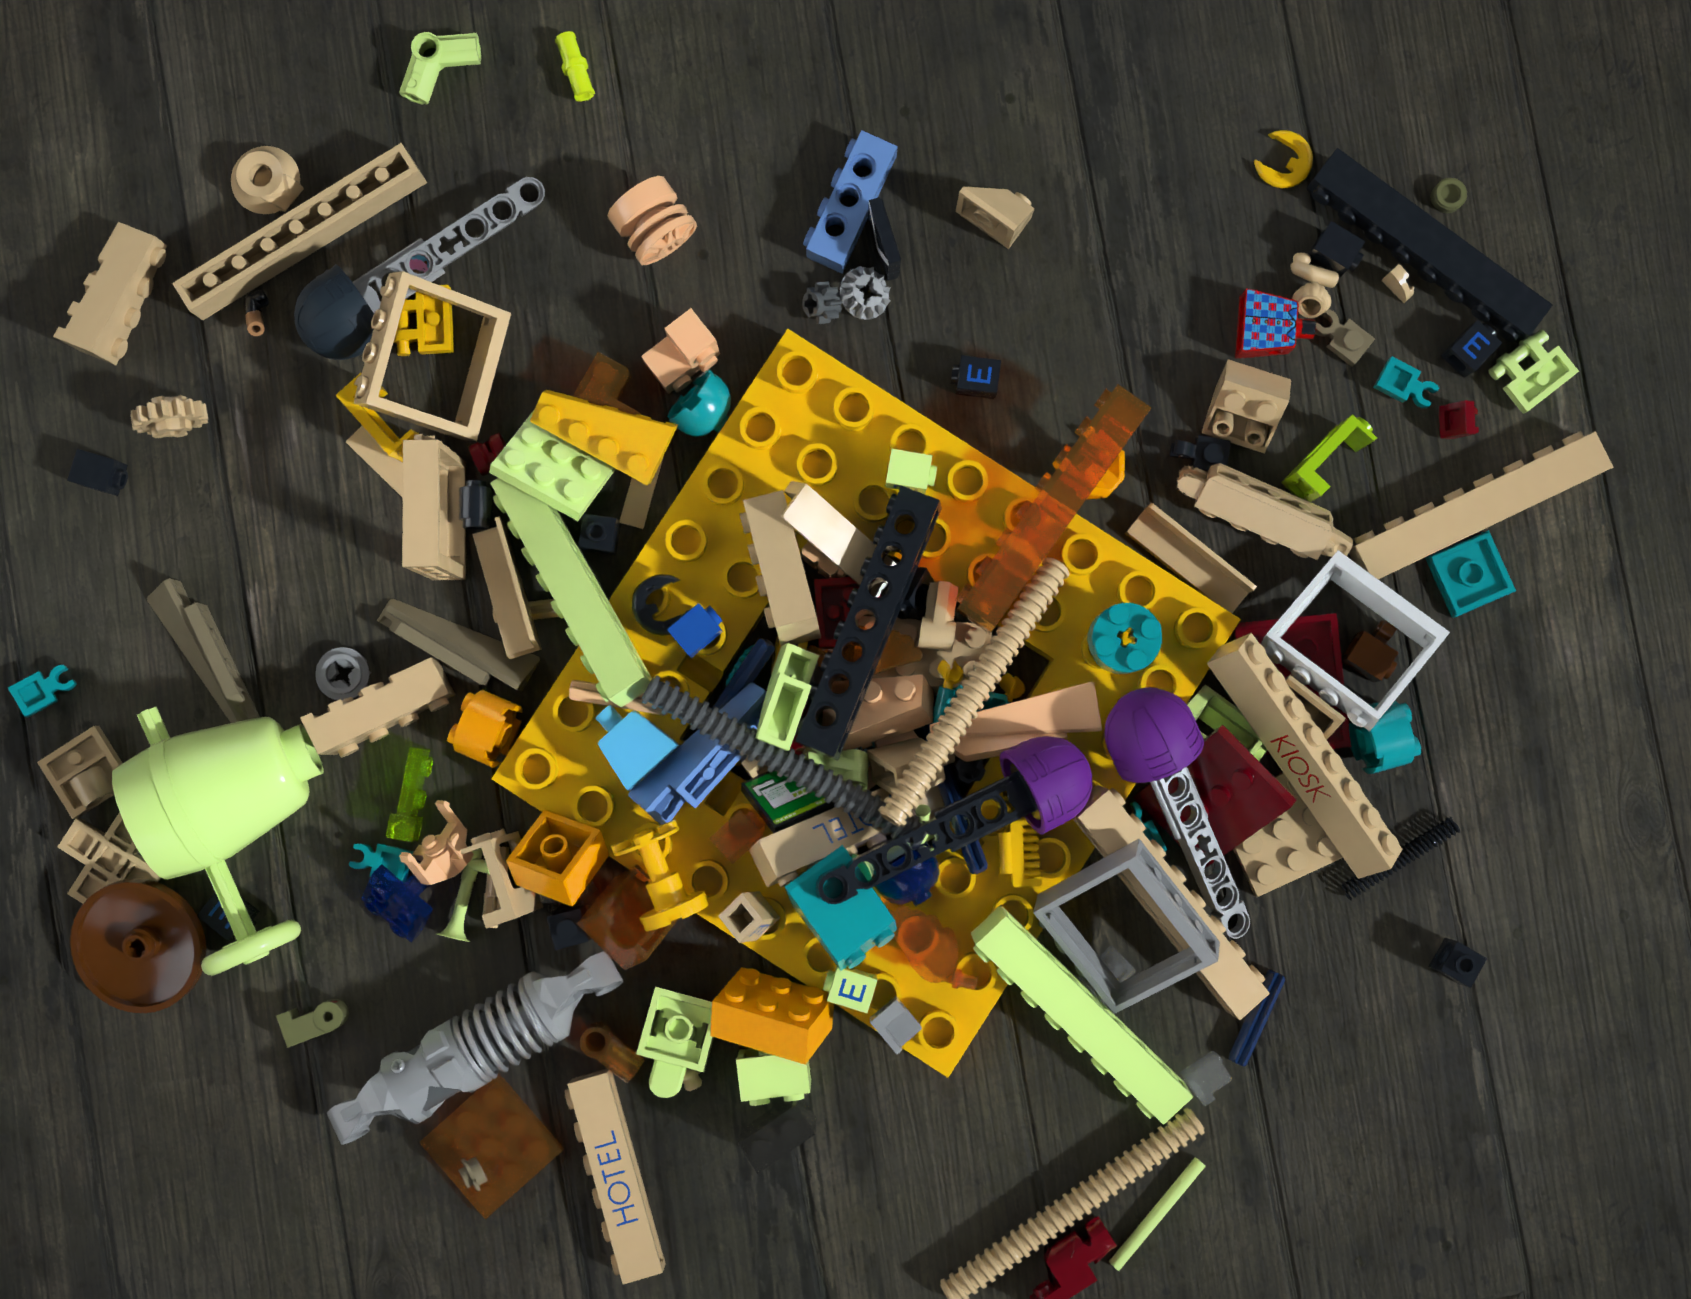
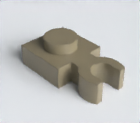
[1315,309,1375,367]

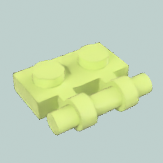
[1488,329,1579,414]

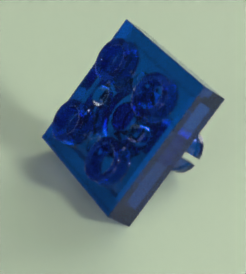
[361,864,433,943]

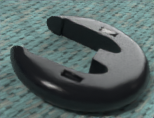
[632,574,691,636]

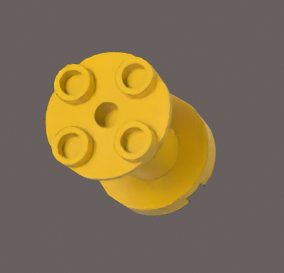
[610,820,708,931]

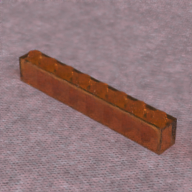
[955,384,1151,634]

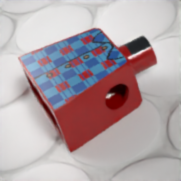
[1235,289,1316,358]

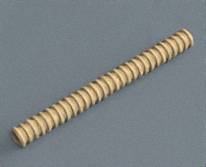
[878,558,1070,827]
[940,1107,1205,1299]

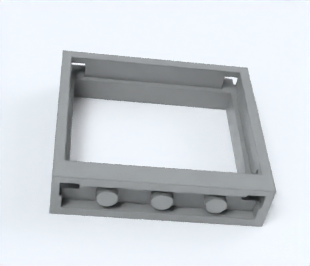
[1033,839,1220,1014]

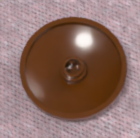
[70,879,206,1013]

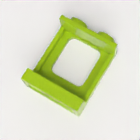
[1281,414,1377,502]

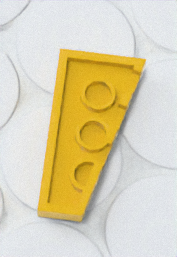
[530,390,678,485]

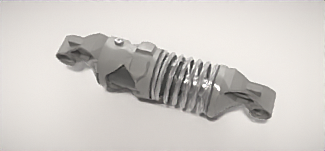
[327,951,623,1145]

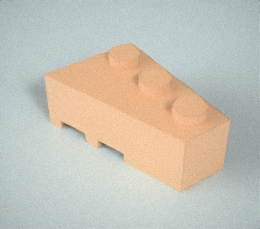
[822,675,934,751]

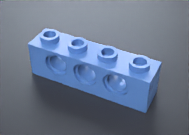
[803,130,897,274]

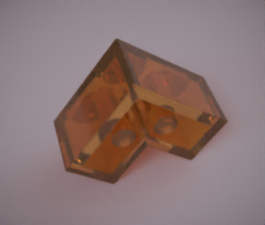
[573,352,641,415]

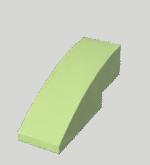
[755,643,819,751]

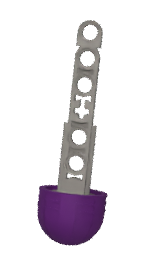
[1104,687,1250,939]

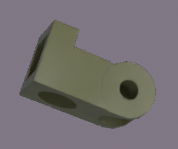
[276,999,349,1048]

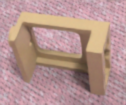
[460,829,543,928]

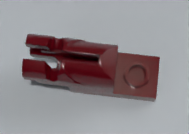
[1029,1216,1117,1299]

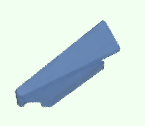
[628,682,766,825]

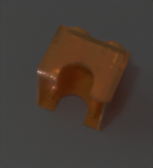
[576,864,679,970]

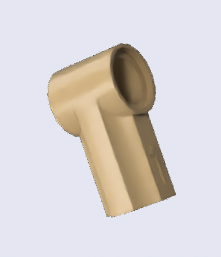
[918,581,958,652]

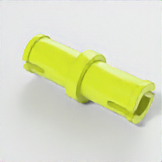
[555,31,595,102]

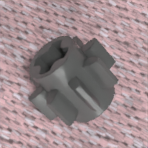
[802,281,843,324]

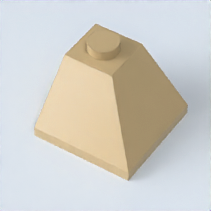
[955,187,1035,249]

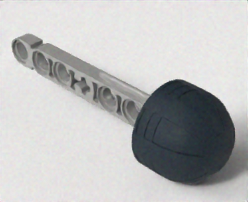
[294,177,545,360]

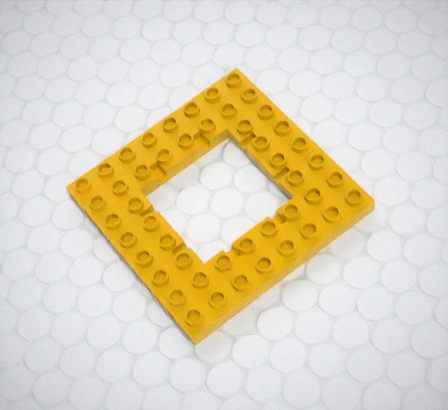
[491,329,1241,1078]

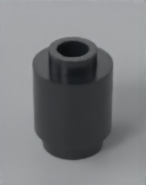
[459,480,493,530]

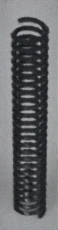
[1342,817,1460,901]

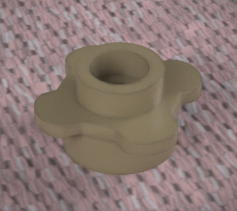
[458,1157,488,1192]

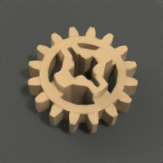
[130,395,209,438]

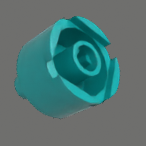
[1087,603,1162,674]
[1349,701,1421,774]

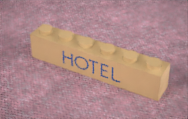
[749,785,945,888]
[565,1067,666,1284]

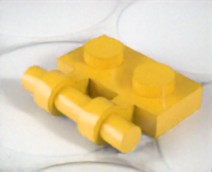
[394,285,454,356]

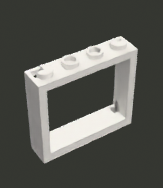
[1261,550,1450,731]

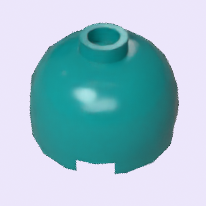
[667,370,731,437]

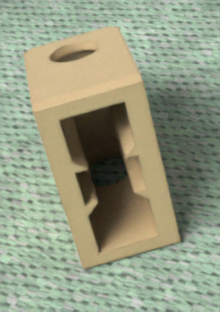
[867,738,955,794]

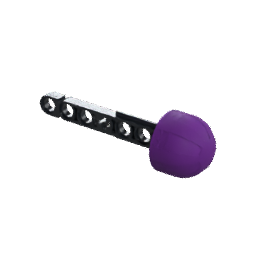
[815,736,1092,904]

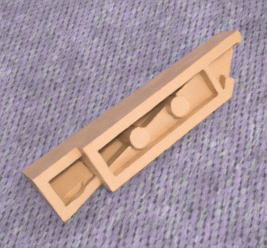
[929,682,1102,762]

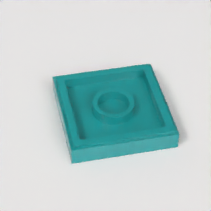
[1425,530,1516,618]

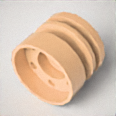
[607,176,697,265]

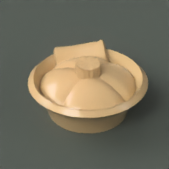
[231,146,304,214]

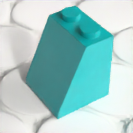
[785,845,897,971]

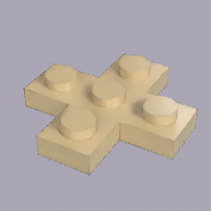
[58,812,161,904]

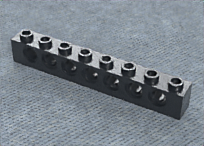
[795,486,942,760]

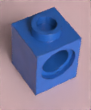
[667,603,723,658]

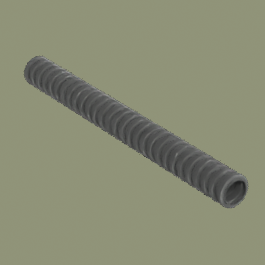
[642,675,927,849]

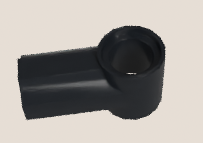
[950,755,986,788]

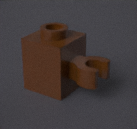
[1341,620,1399,682]

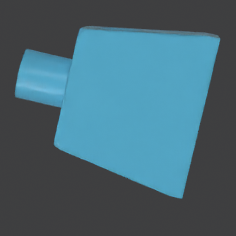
[595,705,680,790]

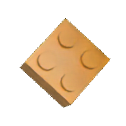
[506,810,609,907]

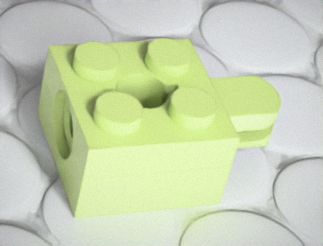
[636,987,714,1098]

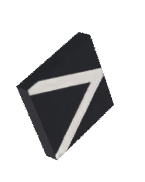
[868,197,901,281]

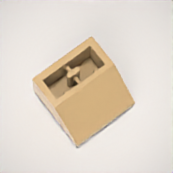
[1202,359,1291,454]

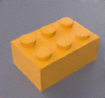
[710,967,834,1065]

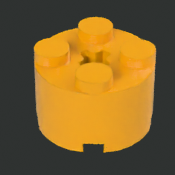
[447,690,522,768]

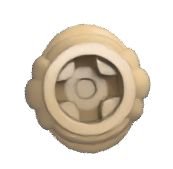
[1292,282,1331,318]

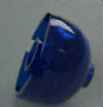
[874,841,940,907]

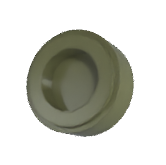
[1431,178,1467,213]

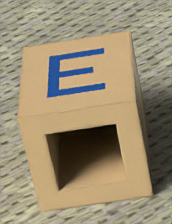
[718,891,780,943]

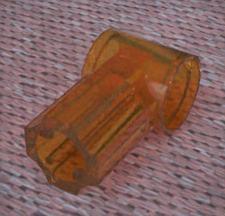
[580,1022,645,1084]

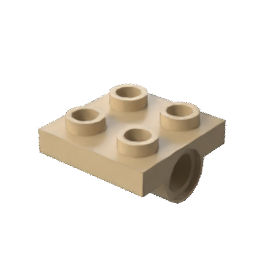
[37,726,122,819]

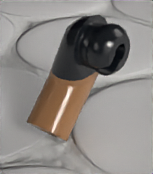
[245,290,269,336]

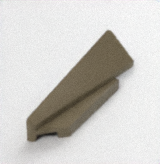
[147,578,260,723]
[377,599,540,691]

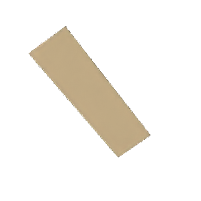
[346,426,403,498]
[619,456,664,529]

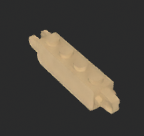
[1177,463,1353,560]

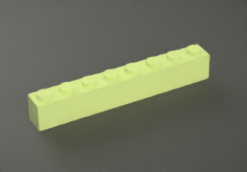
[490,478,652,707]
[971,905,1193,1125]

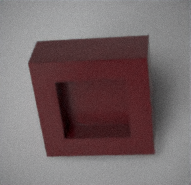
[1439,400,1479,440]

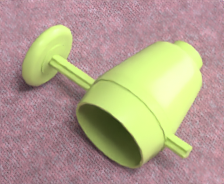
[112,707,324,976]

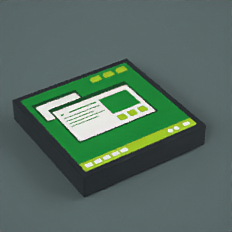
[741,770,835,834]

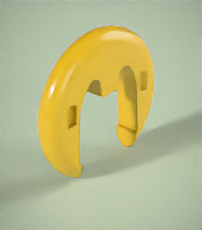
[1254,130,1313,188]

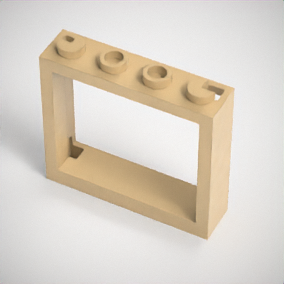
[353,271,511,441]
[402,434,466,580]

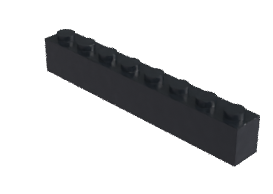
[1306,148,1553,344]

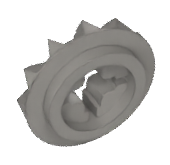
[840,266,891,320]
[316,647,371,700]

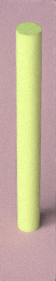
[1109,1157,1206,1271]

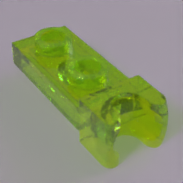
[386,747,433,842]

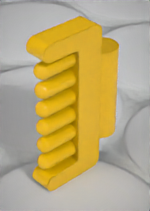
[998,817,1042,888]

